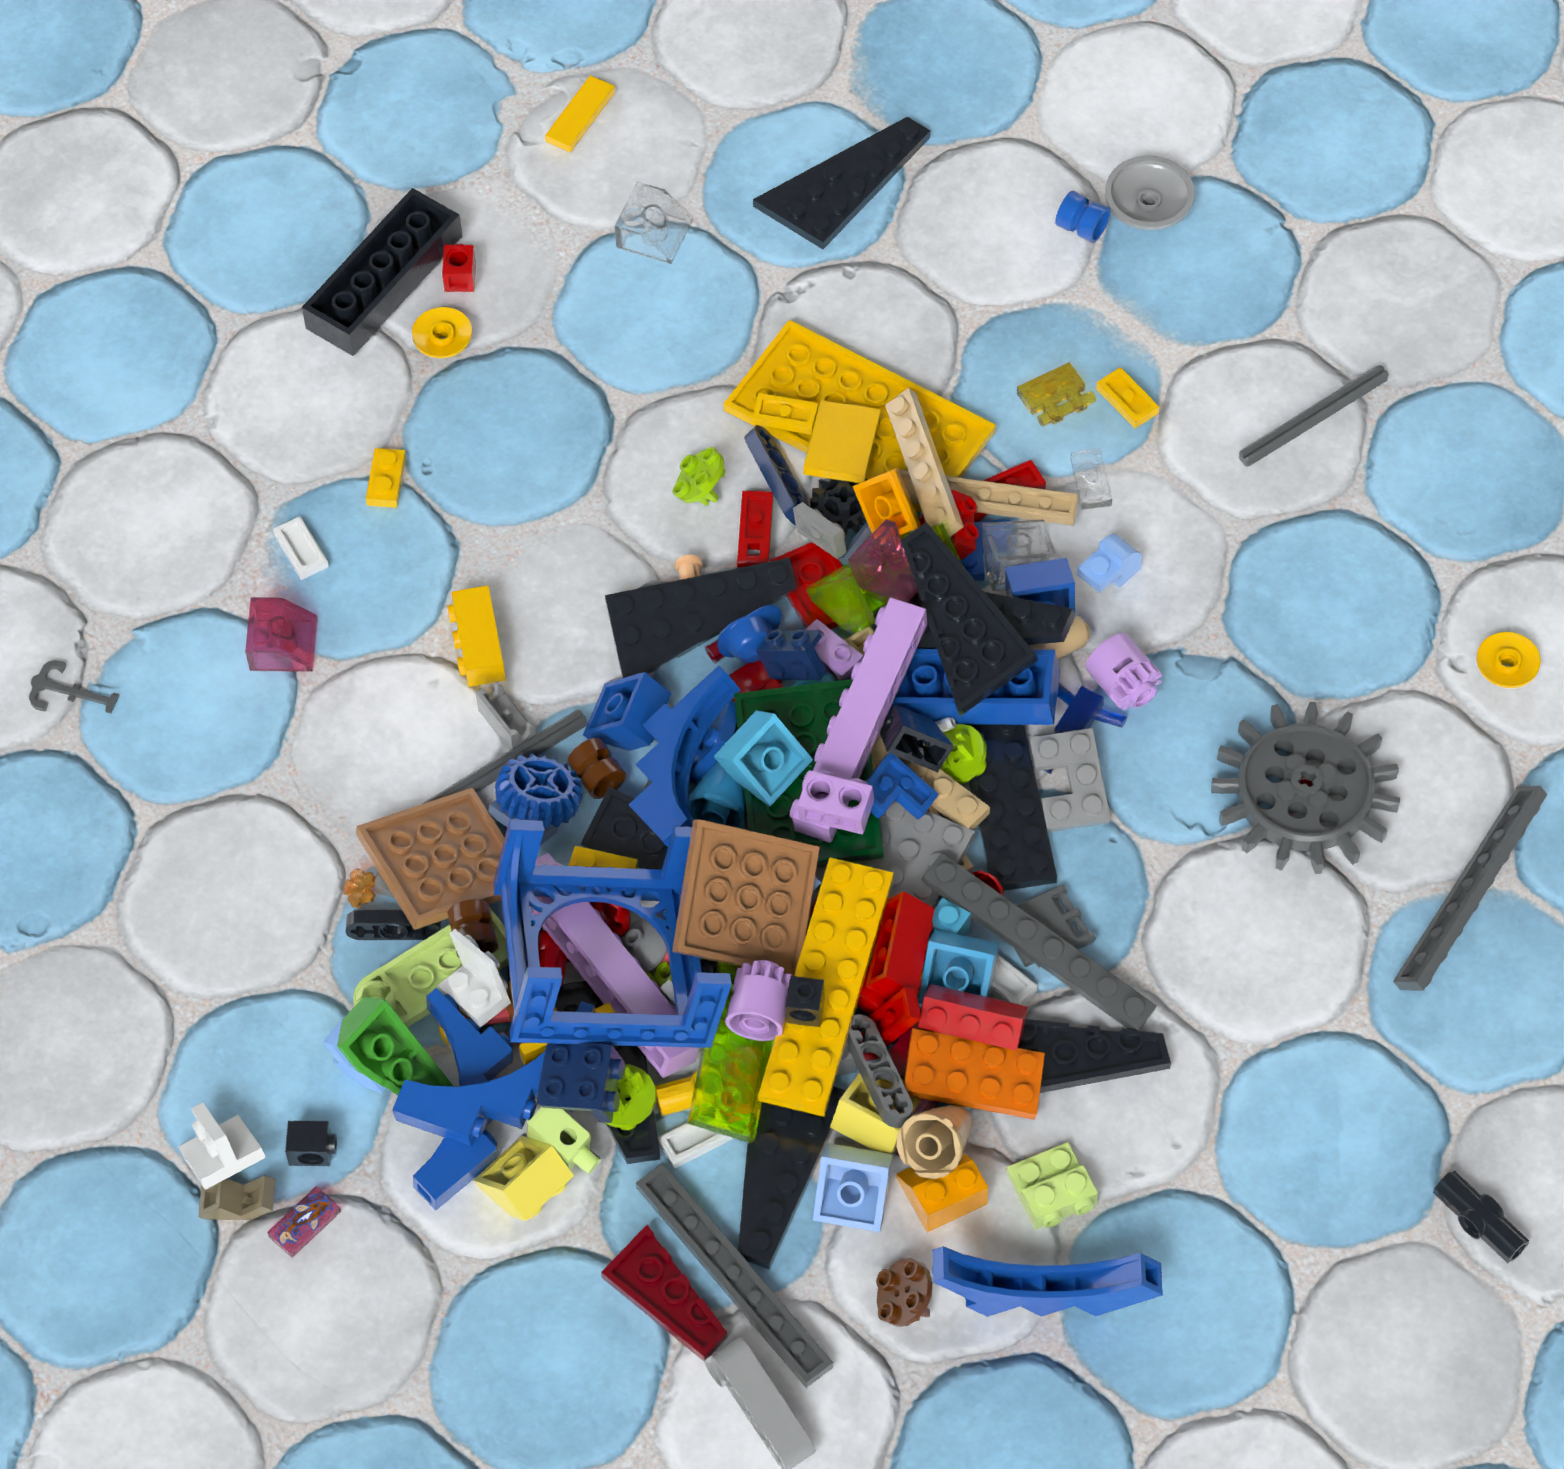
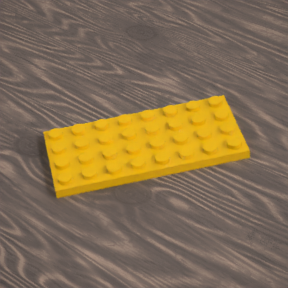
[723,320,996,513]

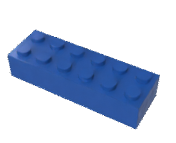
[885,649,1060,725]

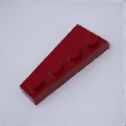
[601,1225,728,1362]

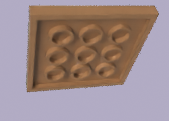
[356,787,505,930]
[672,819,819,976]

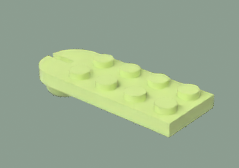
[353,906,509,1028]

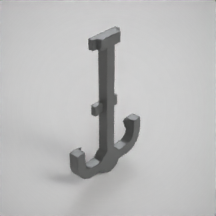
[29,660,120,714]

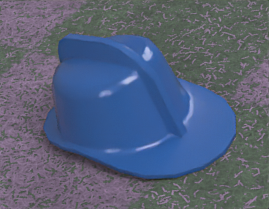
[717,605,782,664]

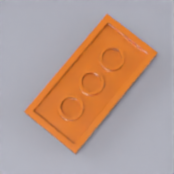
[903,1028,1045,1120]

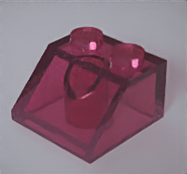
[245,597,318,672]

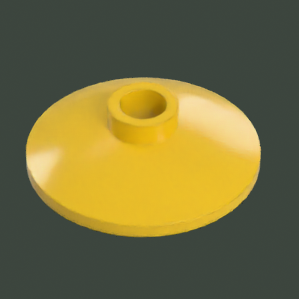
[412,307,472,358]
[1476,632,1541,688]

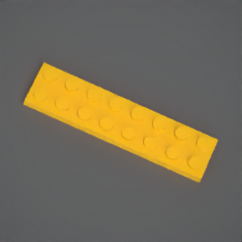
[758,857,894,1117]

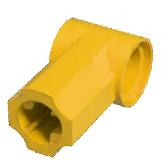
[655,1067,722,1116]

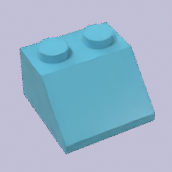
[714,711,813,806]

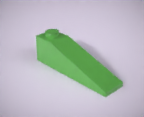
[337,996,454,1095]

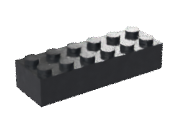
[302,188,463,356]

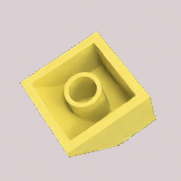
[830,1072,922,1154]
[473,1136,574,1221]

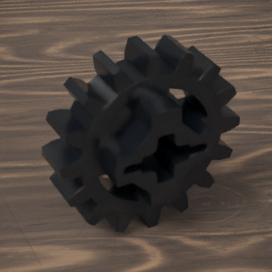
[810,478,868,535]

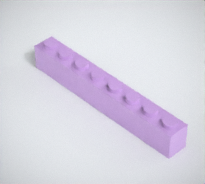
[790,597,927,843]
[529,852,700,1078]

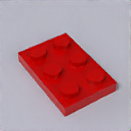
[769,542,867,630]

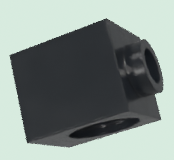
[785,976,825,1027]
[285,1121,337,1166]

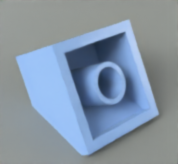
[813,1143,894,1232]

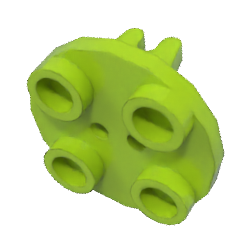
[672,447,726,506]
[927,724,987,785]
[605,1064,656,1130]

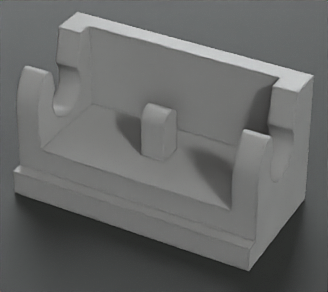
[475,682,537,750]

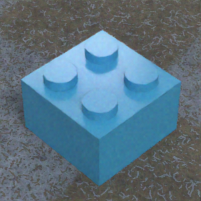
[918,930,1000,1005]

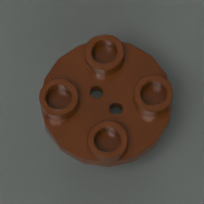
[876,1258,933,1327]

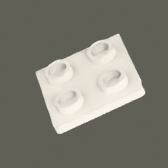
[437,929,511,1027]

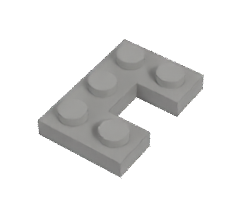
[1028,728,1111,833]

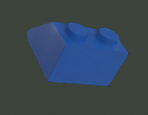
[1005,558,1075,613]
[583,672,671,751]

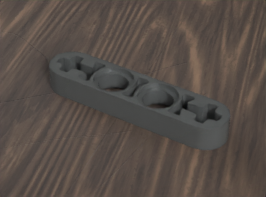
[848,1014,913,1128]

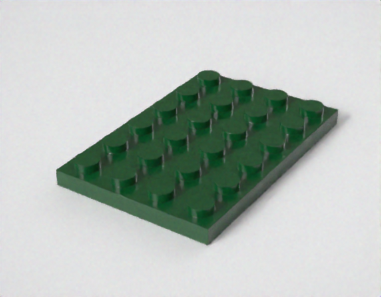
[734,679,884,866]

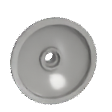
[1105,156,1195,230]

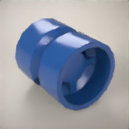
[1055,190,1111,243]

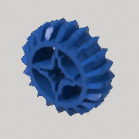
[495,753,583,829]

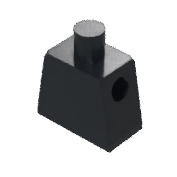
[880,705,954,773]

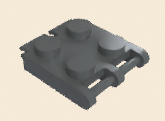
[1014,885,1096,968]

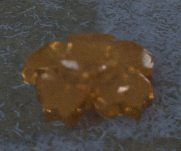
[343,868,376,909]

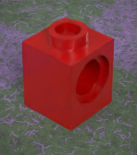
[442,244,476,292]

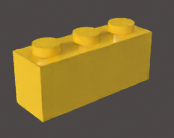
[447,585,506,687]

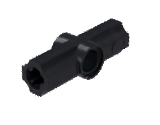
[1433,1170,1529,1263]

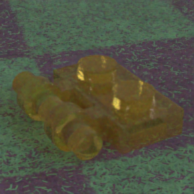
[1017,362,1096,427]

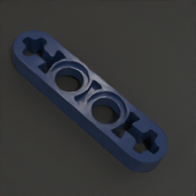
[744,425,810,525]

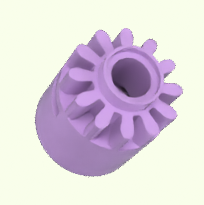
[1085,633,1162,711]
[725,960,792,1041]

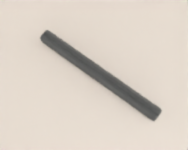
[1239,365,1389,467]
[422,710,587,804]

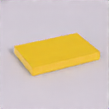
[803,400,881,483]

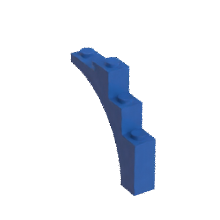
[628,665,741,847]
[413,988,514,1211]
[392,1001,596,1147]
[932,1246,1163,1317]

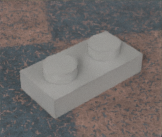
[793,502,847,559]

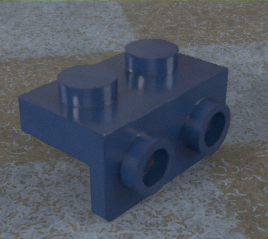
[756,629,827,681]

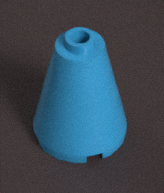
[688,761,747,829]

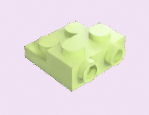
[1006,1142,1098,1230]

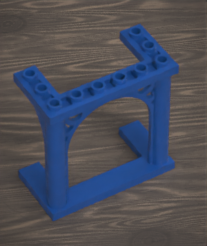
[493,819,732,1048]

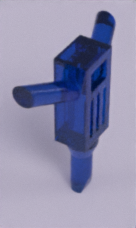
[1044,683,1128,774]

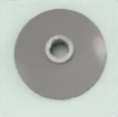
[620,918,667,973]

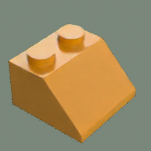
[853,468,922,544]
[896,1152,989,1233]

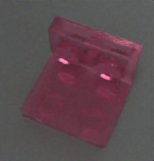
[848,519,918,603]

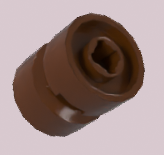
[567,738,626,799]
[447,899,498,957]

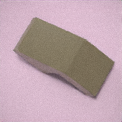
[198,1175,276,1220]

